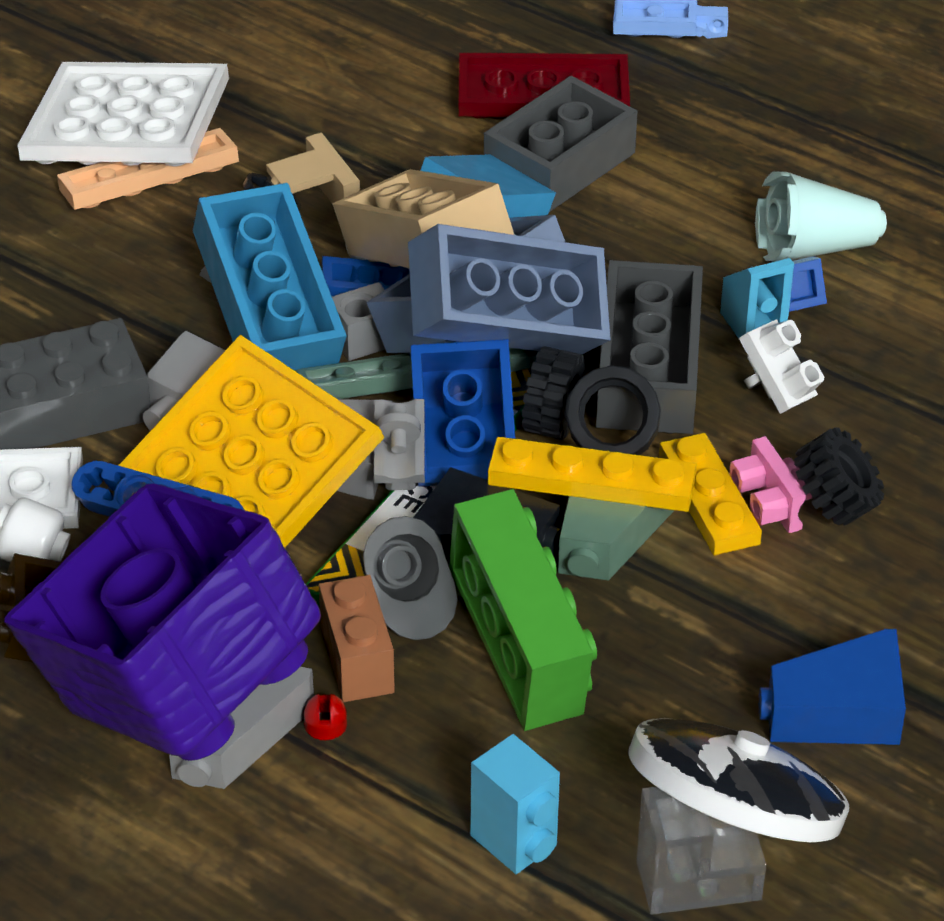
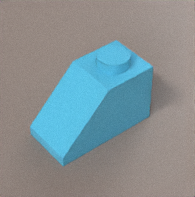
[720,258,794,338]

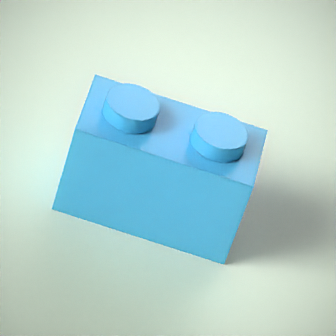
[470,734,560,874]

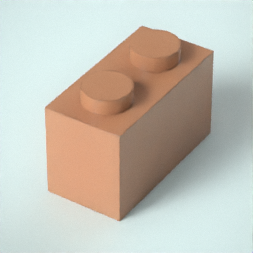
[319,575,394,702]

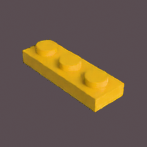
[659,433,762,556]

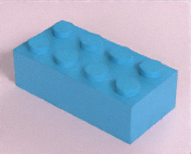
[193,183,347,371]

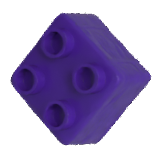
[5,483,321,761]

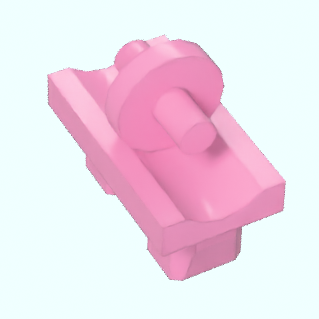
[729,436,812,533]

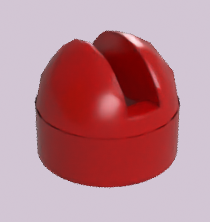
[304,693,347,740]

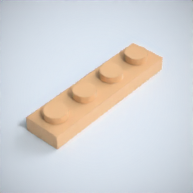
[57,128,239,210]

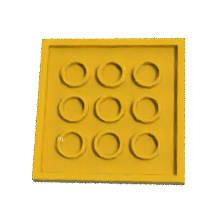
[118,335,385,548]

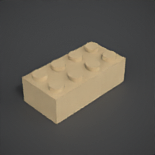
[332,169,514,268]

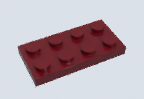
[459,53,630,118]

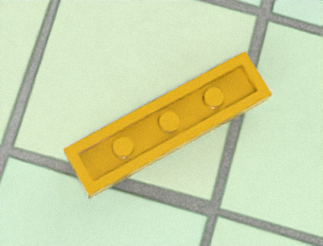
[488,437,696,512]

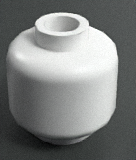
[0,498,71,563]

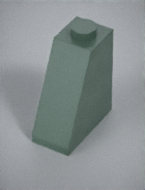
[558,496,675,581]

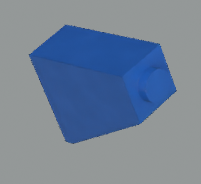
[759,629,906,745]

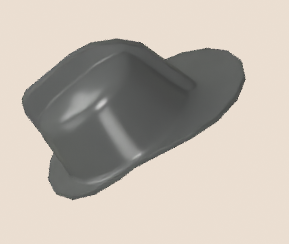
[363,516,458,640]

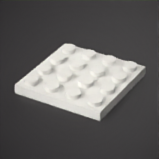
[18,62,229,166]

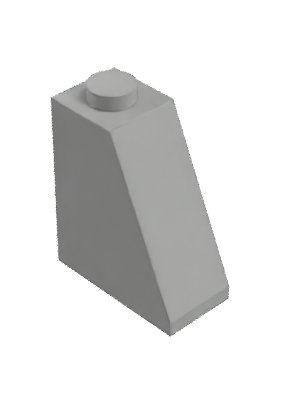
[169,667,314,789]

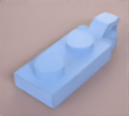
[613,0,728,39]

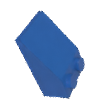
[411,339,515,487]

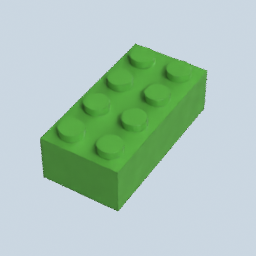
[449,489,597,731]

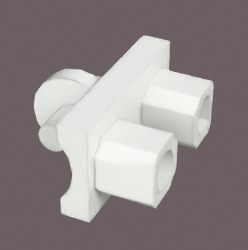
[739,319,825,414]

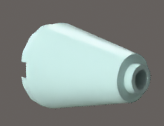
[755,172,887,261]

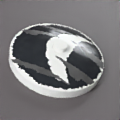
[628,718,849,842]

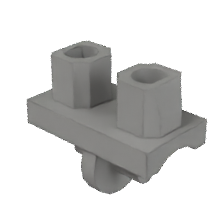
[374,399,425,490]

